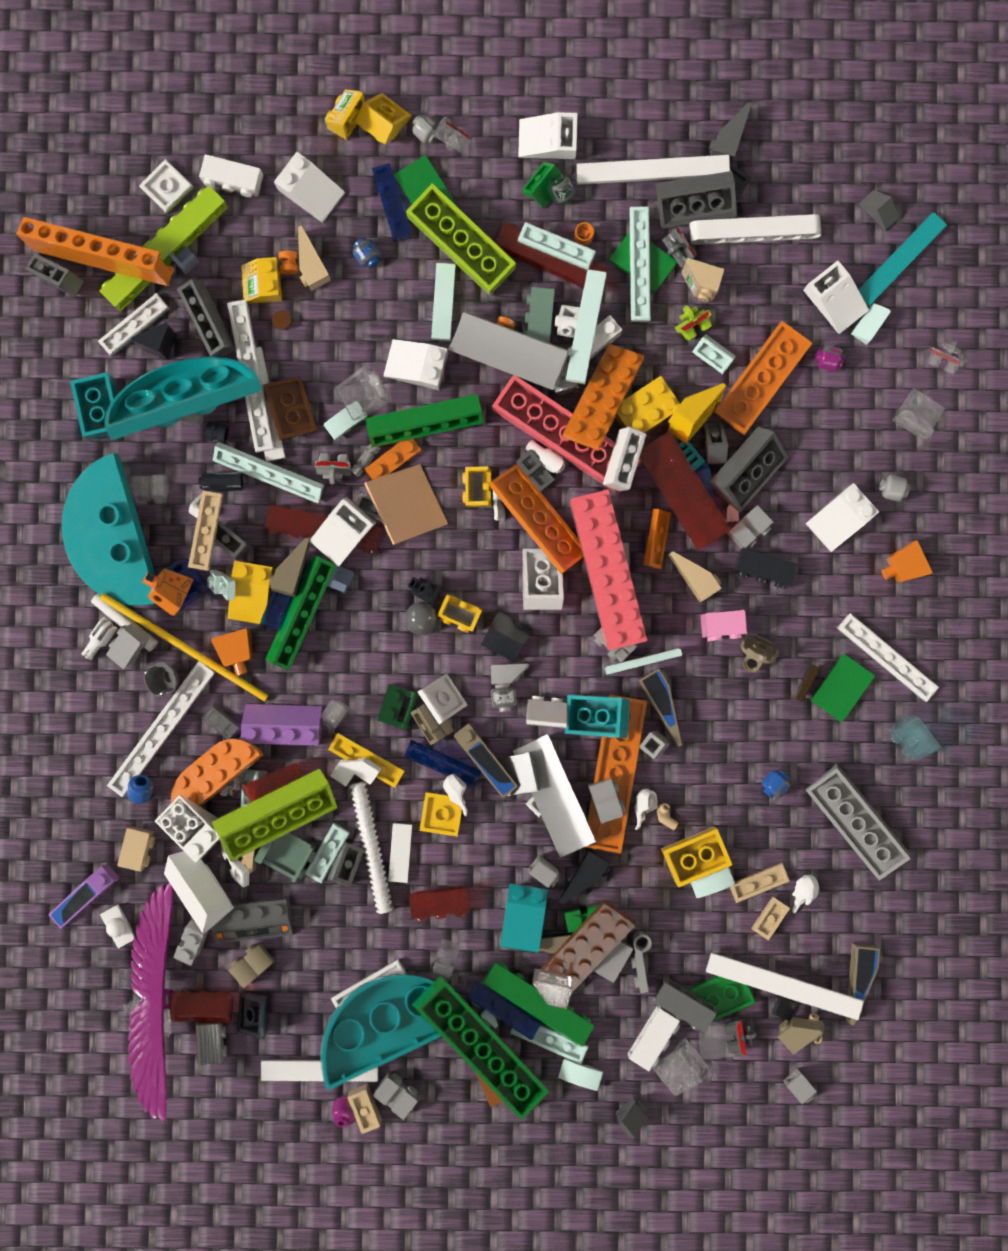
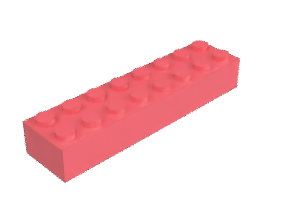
[492,375,641,495]
[570,490,647,651]

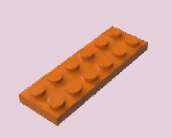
[713,321,812,435]
[563,343,644,451]
[489,464,583,574]

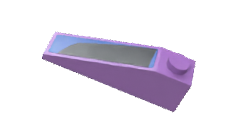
[48,863,120,929]

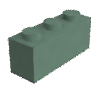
[524,287,555,343]

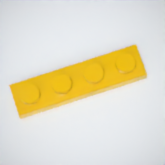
[328,733,404,788]

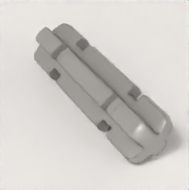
[351,443,380,477]

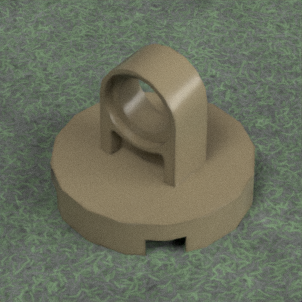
[740,635,779,672]

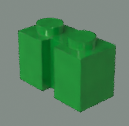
[564,902,601,933]

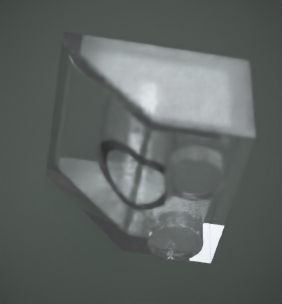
[335,367,392,420]

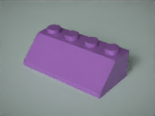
[241,704,323,746]

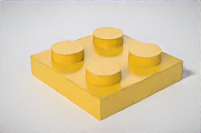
[419,792,464,837]

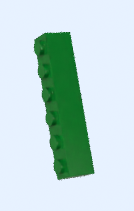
[365,394,484,448]
[265,555,336,671]
[481,962,594,1047]

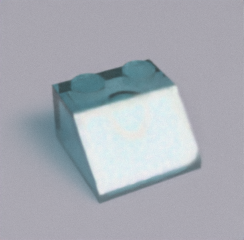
[889,715,942,761]

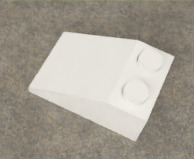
[274,152,345,223]
[384,340,448,390]
[806,483,879,552]
[523,549,564,610]
[526,696,567,728]

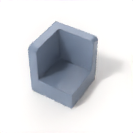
[169,247,200,275]
[327,564,354,593]

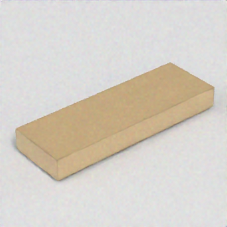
[730,862,790,903]

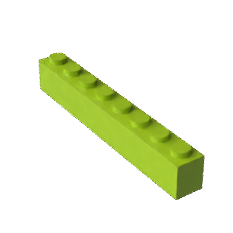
[99,185,228,312]

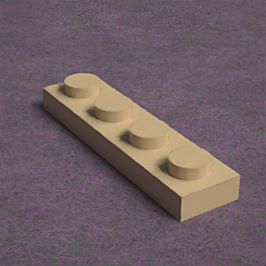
[188,491,223,571]

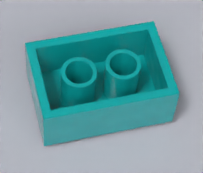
[70,372,118,441]
[565,695,630,738]

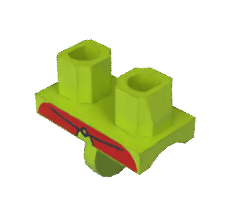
[674,306,712,340]

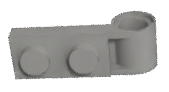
[630,931,652,993]

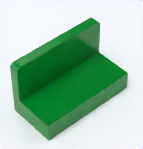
[521,162,565,209]

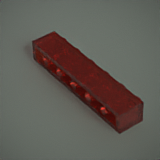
[495,222,608,289]
[264,505,384,555]

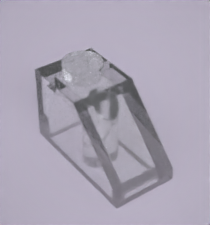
[320,698,351,729]
[533,969,573,1009]

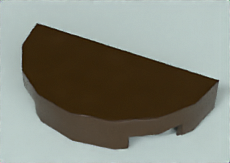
[796,665,820,702]

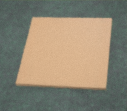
[364,464,448,545]

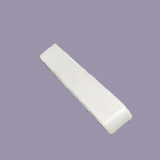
[690,215,821,244]

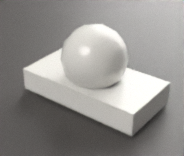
[100,904,137,948]

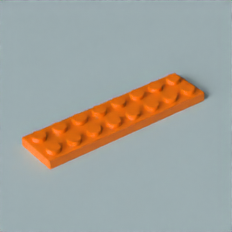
[585,694,647,853]

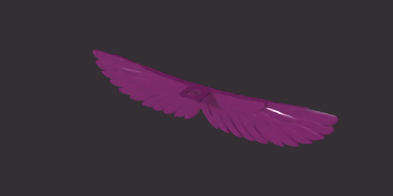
[128,882,173,1121]

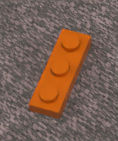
[365,439,422,480]
[643,509,671,569]

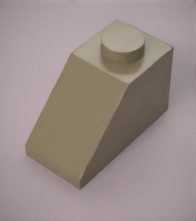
[777,1017,825,1055]

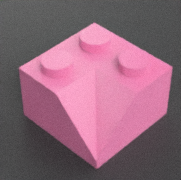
[700,610,747,641]

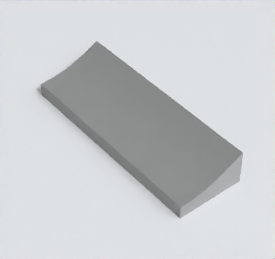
[448,312,570,390]
[513,734,596,858]
[806,764,911,881]

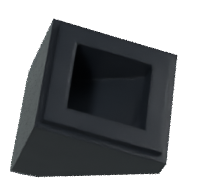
[772,995,797,1020]

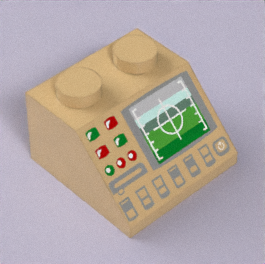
[682,258,724,302]

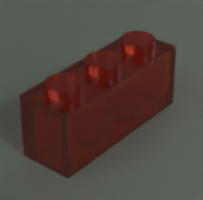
[241,762,303,804]
[409,886,470,921]
[169,990,234,1023]

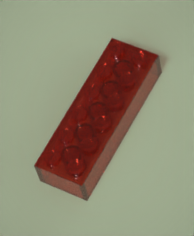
[639,430,731,550]

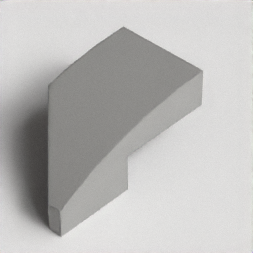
[491,664,529,684]

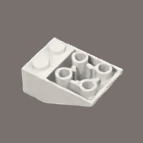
[519,112,577,159]
[803,261,869,334]
[310,497,376,566]
[155,794,220,863]

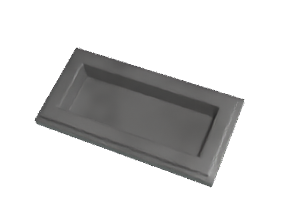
[202,703,241,740]

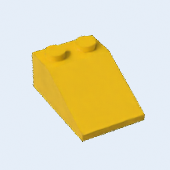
[668,383,726,444]
[228,561,276,625]

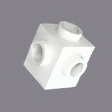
[555,305,580,338]

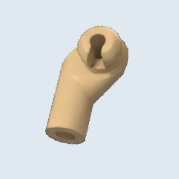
[657,803,678,830]

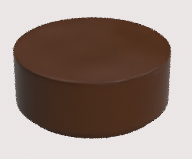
[272,310,292,331]

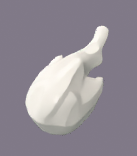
[443,774,468,816]
[634,789,658,830]
[792,875,819,913]

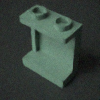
[254,832,316,883]

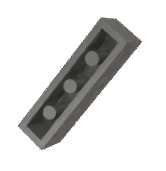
[177,279,236,358]

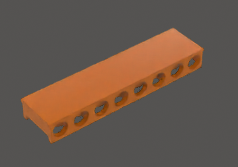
[16,217,174,286]

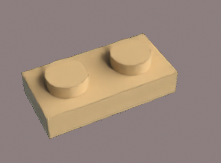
[751,896,790,941]

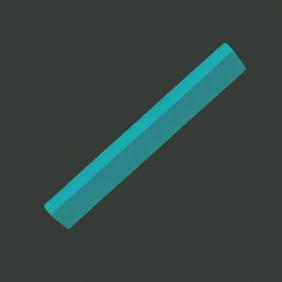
[858,212,947,307]

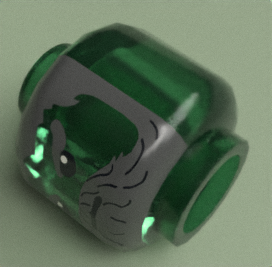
[547,174,575,205]

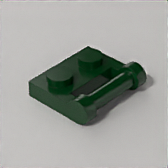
[377,684,421,731]

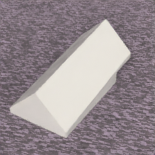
[164,851,234,934]

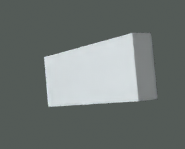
[388,823,412,883]

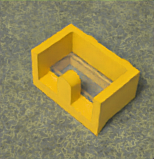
[462,466,492,507]
[437,594,483,633]

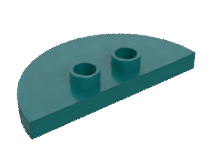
[105,357,262,440]
[62,453,155,606]
[320,974,442,1091]

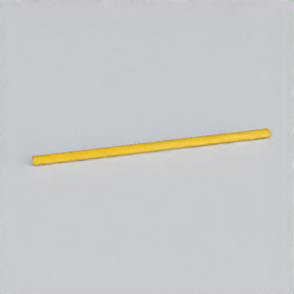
[100,593,269,702]

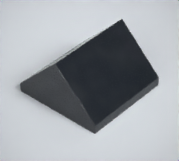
[131,322,177,360]
[481,611,532,663]
[238,992,270,1039]

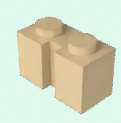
[117,826,155,871]

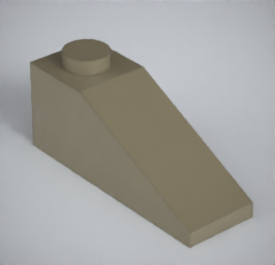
[269,538,311,597]

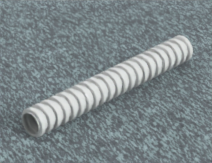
[349,782,394,914]

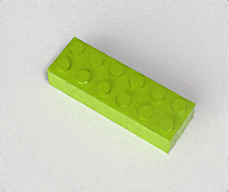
[406,184,516,296]
[212,769,337,862]

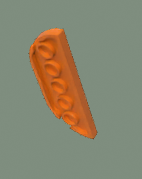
[171,739,263,807]

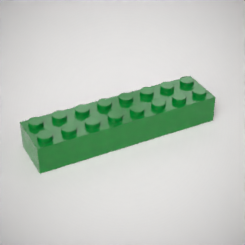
[412,976,549,1121]

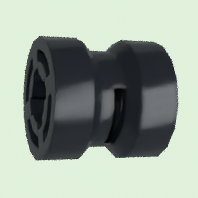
[205,422,229,444]

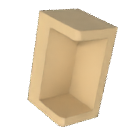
[348,1083,382,1134]

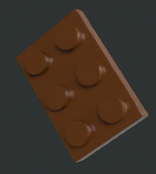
[263,376,317,441]

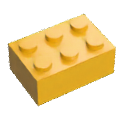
[615,376,679,434]
[661,827,732,888]

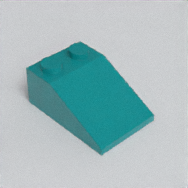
[500,884,548,953]

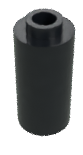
[199,472,244,492]

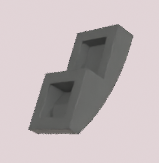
[516,449,555,492]

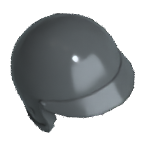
[406,602,439,635]
[144,662,179,697]

